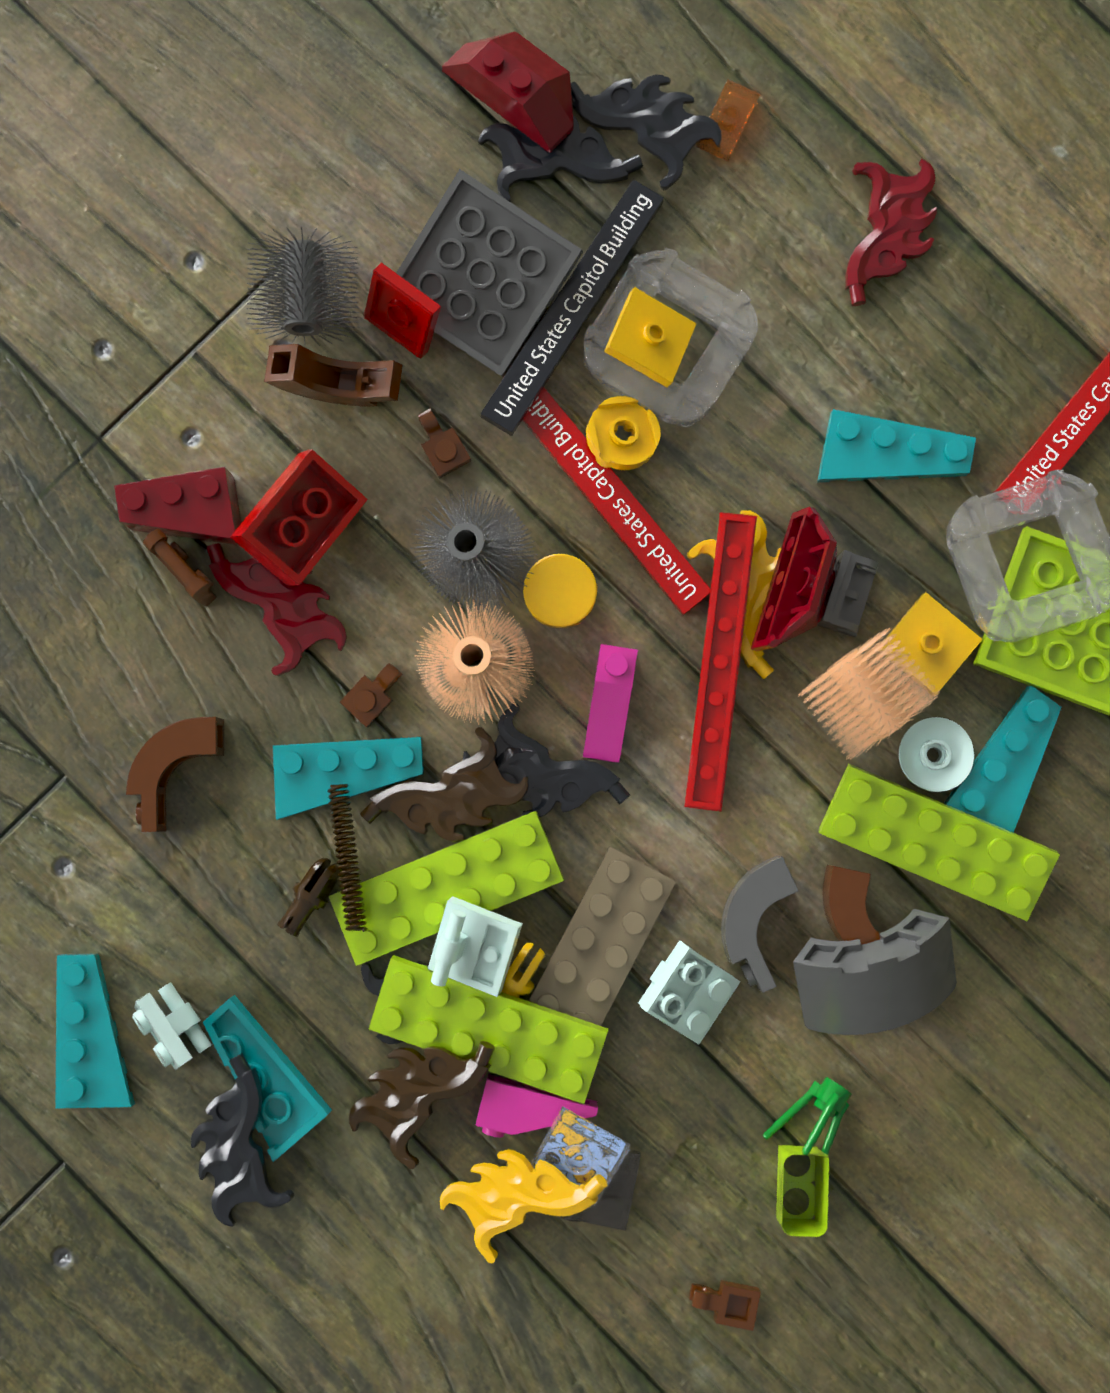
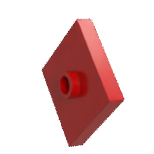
[364,262,441,359]

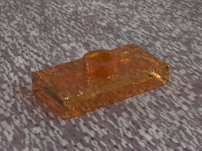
[696,79,760,162]

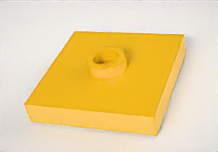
[604,287,697,388]
[879,592,983,696]

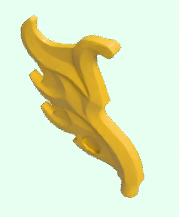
[687,510,781,679]
[440,1150,608,1264]

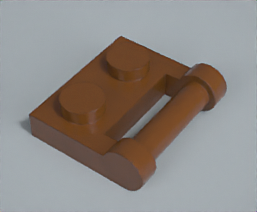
[142,529,217,607]

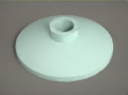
[899,717,974,792]

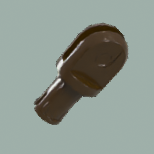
[277,858,340,937]

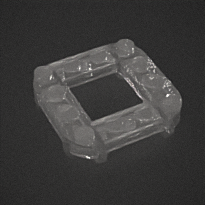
[583,248,758,427]
[946,470,1110,642]

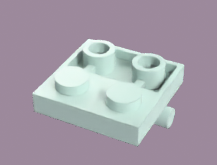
[428,896,522,997]
[638,940,740,1044]
[132,982,212,1070]

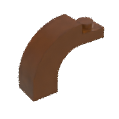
[264,344,403,407]
[126,717,224,832]
[823,865,880,945]

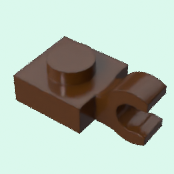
[417,409,471,479]
[340,663,403,728]
[689,1280,761,1331]

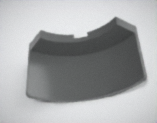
[793,909,957,1035]

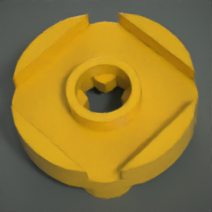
[586,396,661,470]

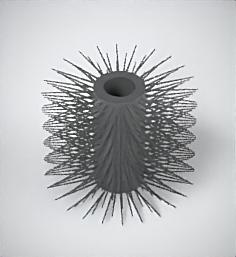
[246,226,360,346]
[410,487,538,613]

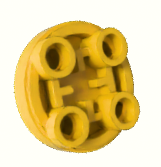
[523,554,597,628]

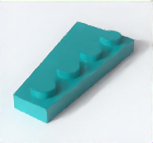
[817,409,976,483]
[944,685,1062,833]
[273,737,424,820]
[55,954,135,1109]
[203,995,332,1162]

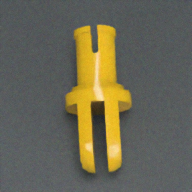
[502,943,545,998]

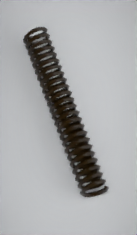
[327,784,368,932]

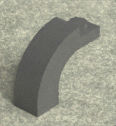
[721,856,799,993]

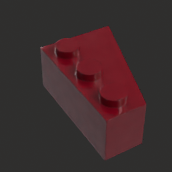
[114,467,241,547]

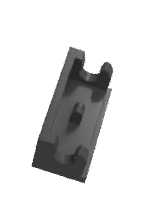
[817,550,878,637]

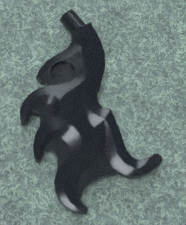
[571,75,722,190]
[478,115,643,202]
[463,703,631,818]
[191,1053,294,1227]

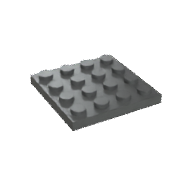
[396,169,583,378]

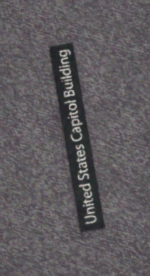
[481,179,664,436]

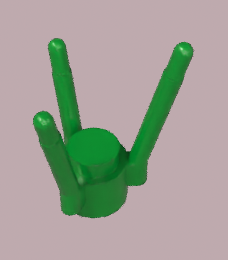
[763,1077,852,1155]

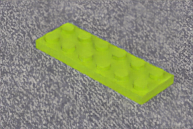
[818,764,1060,921]
[329,810,565,966]
[369,955,608,1104]

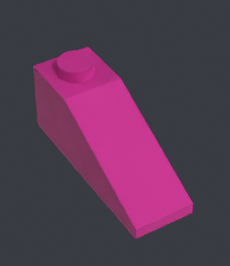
[583,644,638,763]
[475,1074,598,1138]

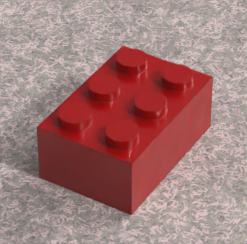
[230,449,368,586]

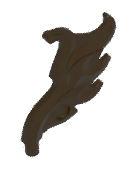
[360,727,529,842]
[349,1041,495,1169]

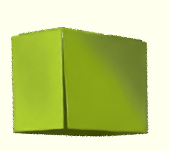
[776,1145,829,1237]

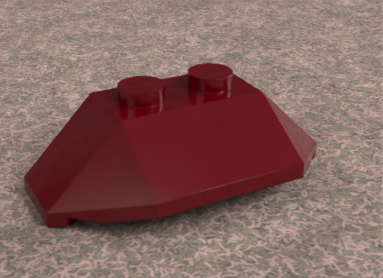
[442,31,574,153]
[751,506,837,652]

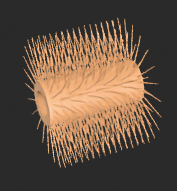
[416,599,535,725]
[798,628,940,760]

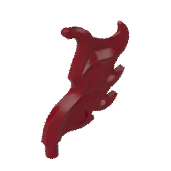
[845,158,937,306]
[206,543,347,676]

